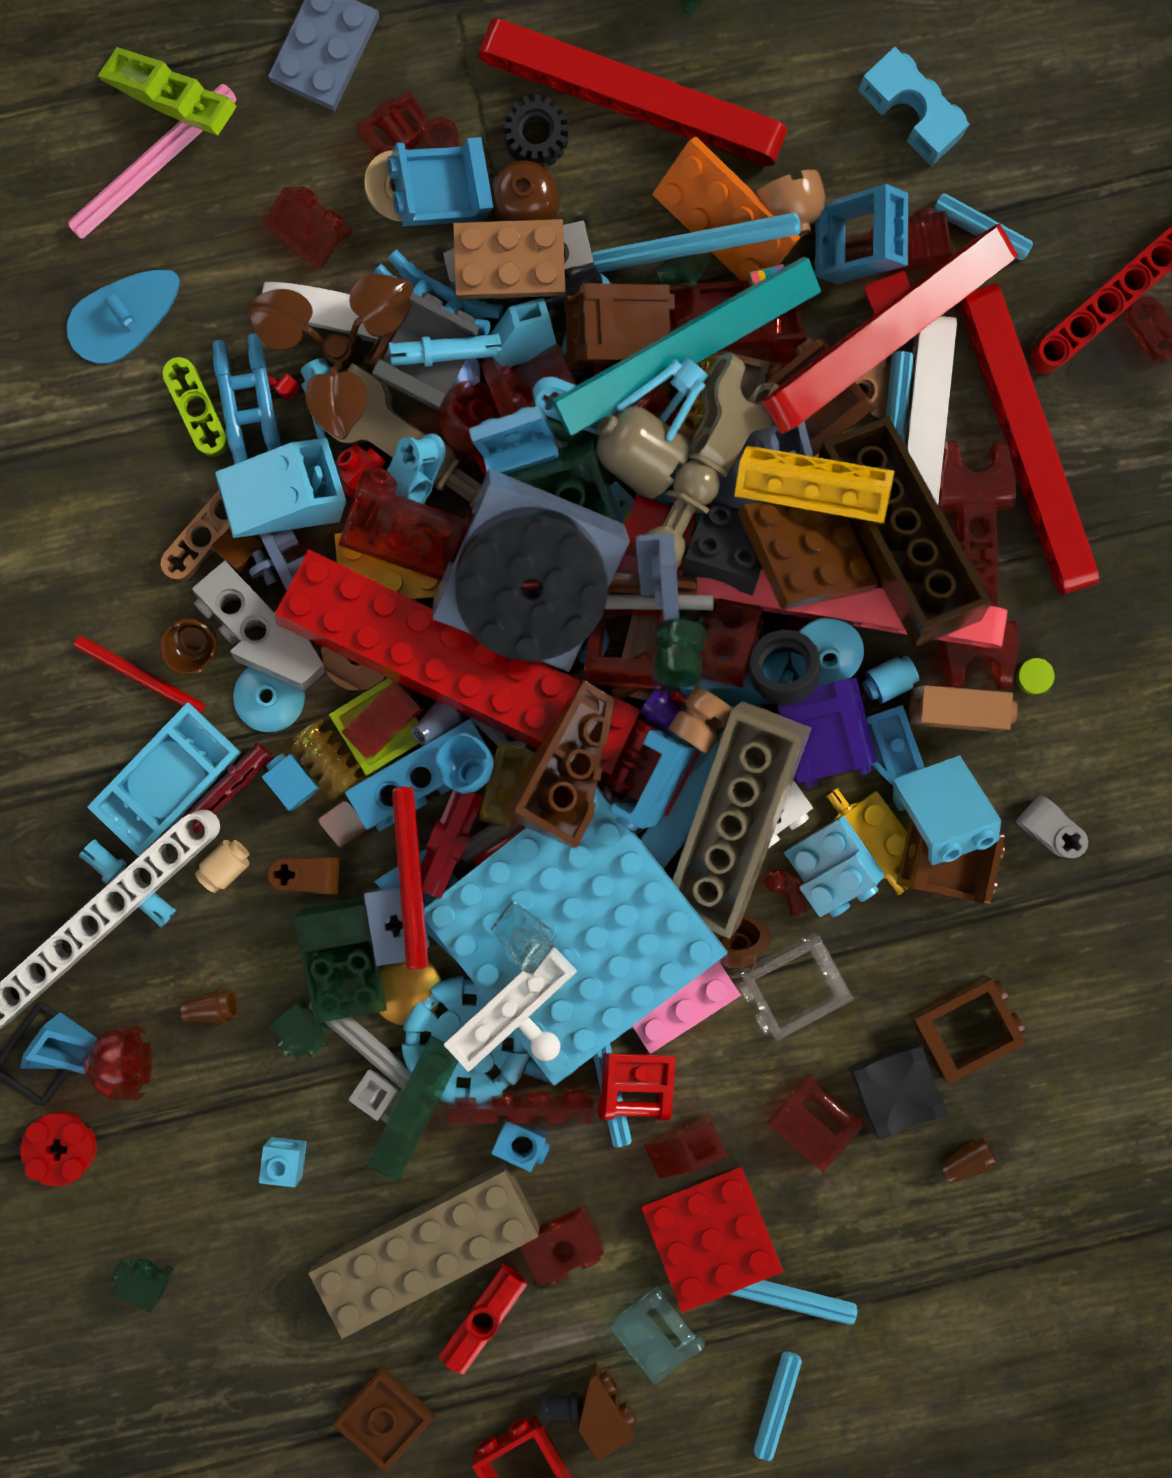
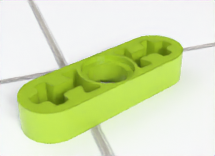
[163,357,229,457]

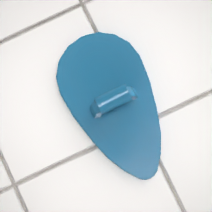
[67,270,180,364]

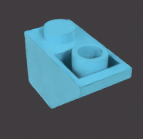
[486,297,558,372]

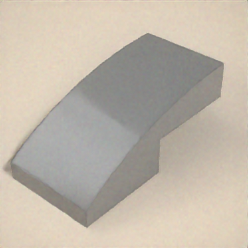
[349,1069,433,1140]

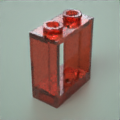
[584,609,669,689]

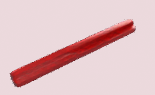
[392,786,428,970]

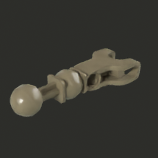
[645,352,780,568]
[315,364,482,518]

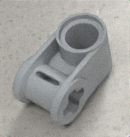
[1015,794,1088,858]

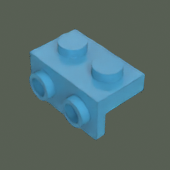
[469,405,559,475]

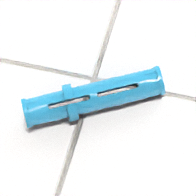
[389,333,502,367]
[79,839,177,928]

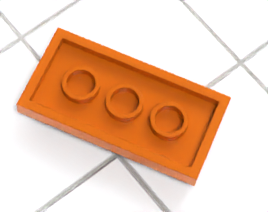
[652,137,800,288]

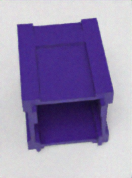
[777,678,878,789]

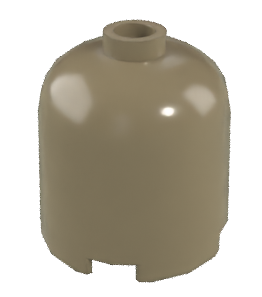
[596,406,690,499]

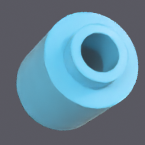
[862,656,919,704]

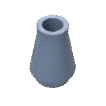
[411,701,465,745]

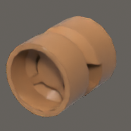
[667,685,733,755]

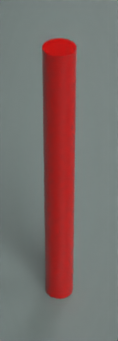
[74,635,206,714]

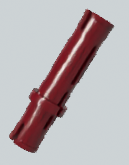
[180,742,273,834]

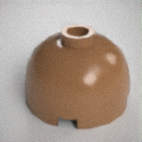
[755,170,826,237]

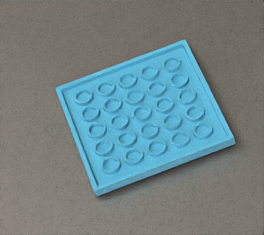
[424,786,728,1086]

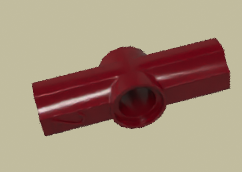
[420,790,484,898]

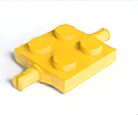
[825,788,908,895]

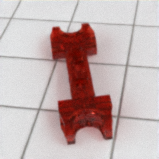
[938,440,1019,690]

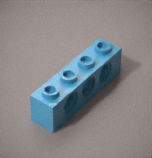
[345,719,494,832]

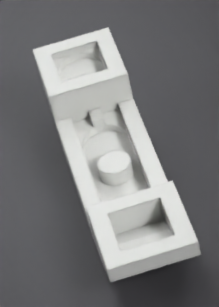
[262,282,378,343]

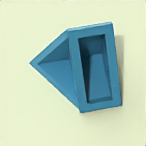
[20,1012,105,1074]

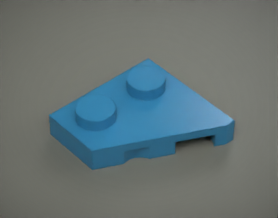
[867,705,925,785]

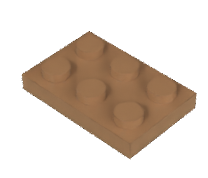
[453,219,565,300]

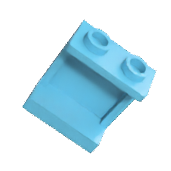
[893,755,1001,865]

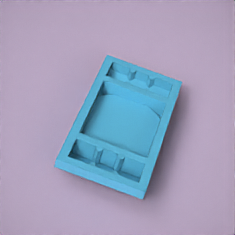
[87,702,241,856]

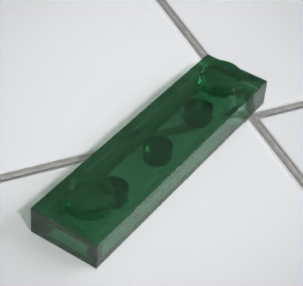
[366,1035,459,1182]

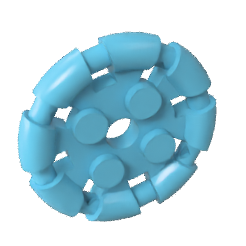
[402,976,530,1107]

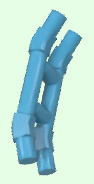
[371,249,504,335]
[212,333,281,464]

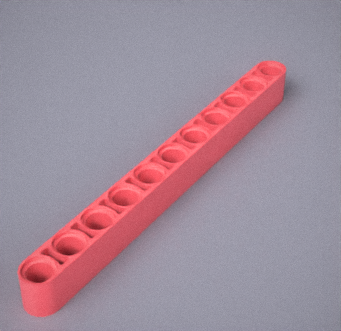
[615,554,1008,648]

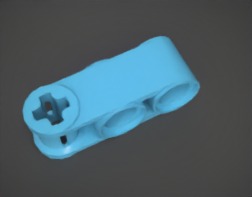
[373,434,446,534]

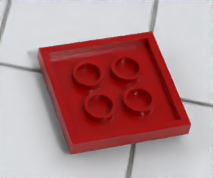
[641,1166,784,1313]

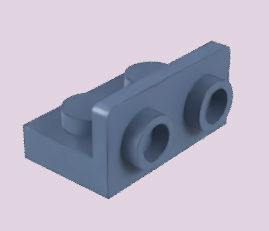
[636,533,679,621]

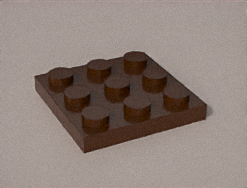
[738,501,878,610]

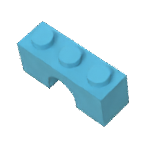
[858,47,969,166]

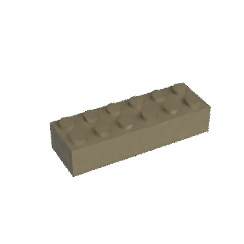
[673,701,812,939]
[308,1161,540,1339]

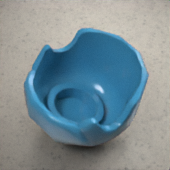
[435,733,494,794]

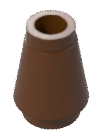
[181,988,238,1024]
[940,1137,998,1183]

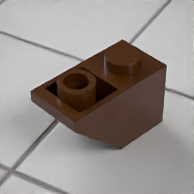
[578,1363,637,1461]

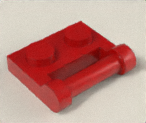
[597,1053,676,1121]

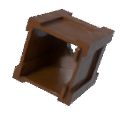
[564,283,675,372]

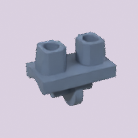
[249,529,305,590]

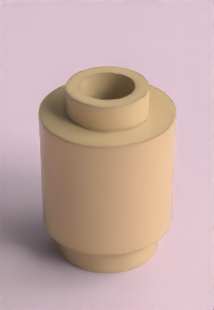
[195,840,250,893]

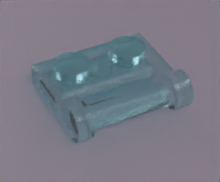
[609,1286,705,1385]

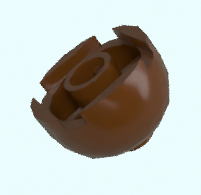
[490,160,560,222]

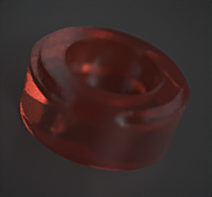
[423,117,459,149]

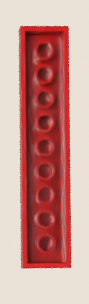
[275,549,640,781]

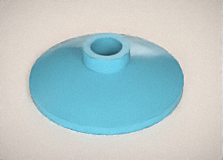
[790,617,864,686]
[233,667,305,732]

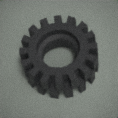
[504,94,569,167]

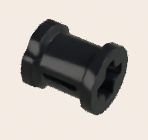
[540,1391,578,1428]

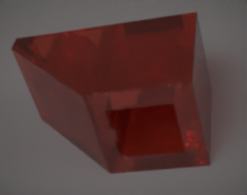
[644,1113,728,1179]

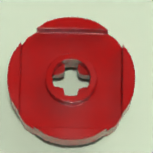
[20,1111,97,1186]

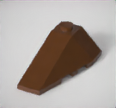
[500,680,615,848]

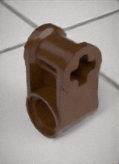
[268,857,340,894]

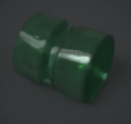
[652,619,706,688]

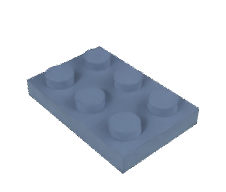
[268,0,380,112]

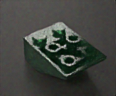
[294,897,387,1023]

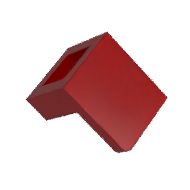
[864,271,911,315]

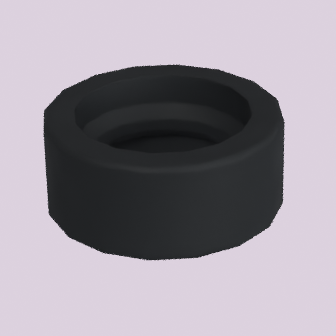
[748,630,821,705]

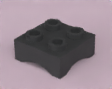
[682,501,762,596]
[849,1042,948,1141]

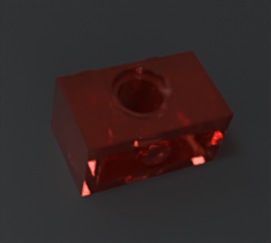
[520,1205,605,1286]

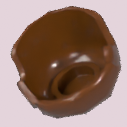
[159,617,218,675]

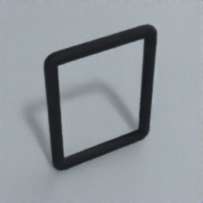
[0,1003,70,1105]

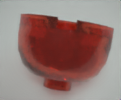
[438,381,509,456]
[84,1026,153,1101]

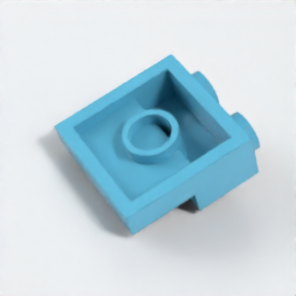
[784,815,885,918]

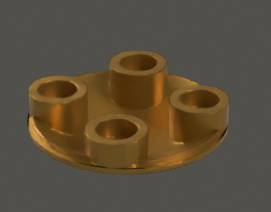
[370,961,441,1025]

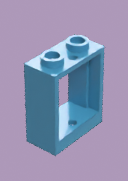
[814,184,908,284]

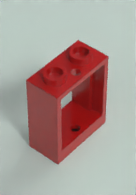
[472,1415,573,1478]

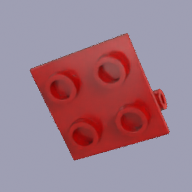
[605,718,701,817]

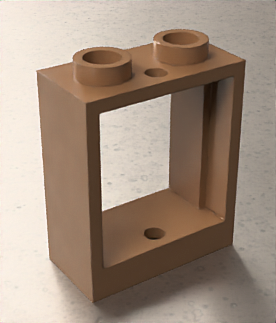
[908,685,1017,732]

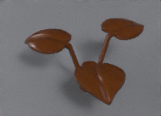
[247,274,413,440]

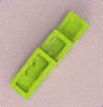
[98,47,237,136]

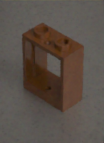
[908,975,1026,1084]

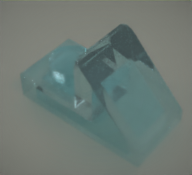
[490,900,557,975]

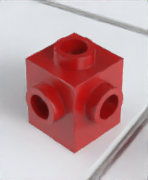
[335,443,386,506]

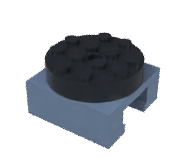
[432,468,630,672]

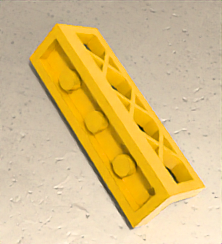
[735,445,894,523]

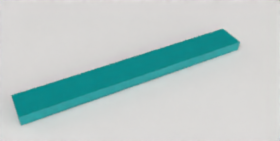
[552,257,821,436]

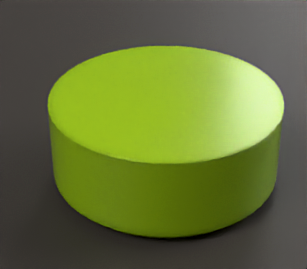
[1016,658,1055,695]

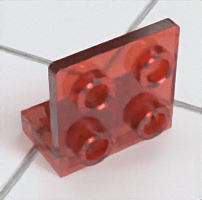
[480,344,577,421]

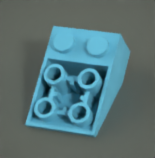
[215,438,346,538]

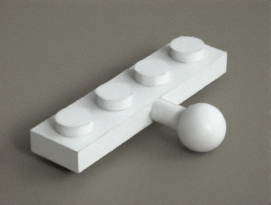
[444,944,577,1072]

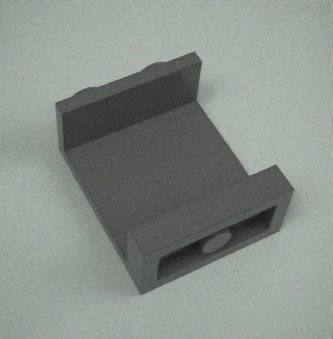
[372,292,479,412]

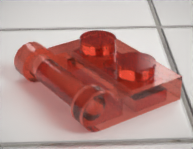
[767,1073,864,1172]

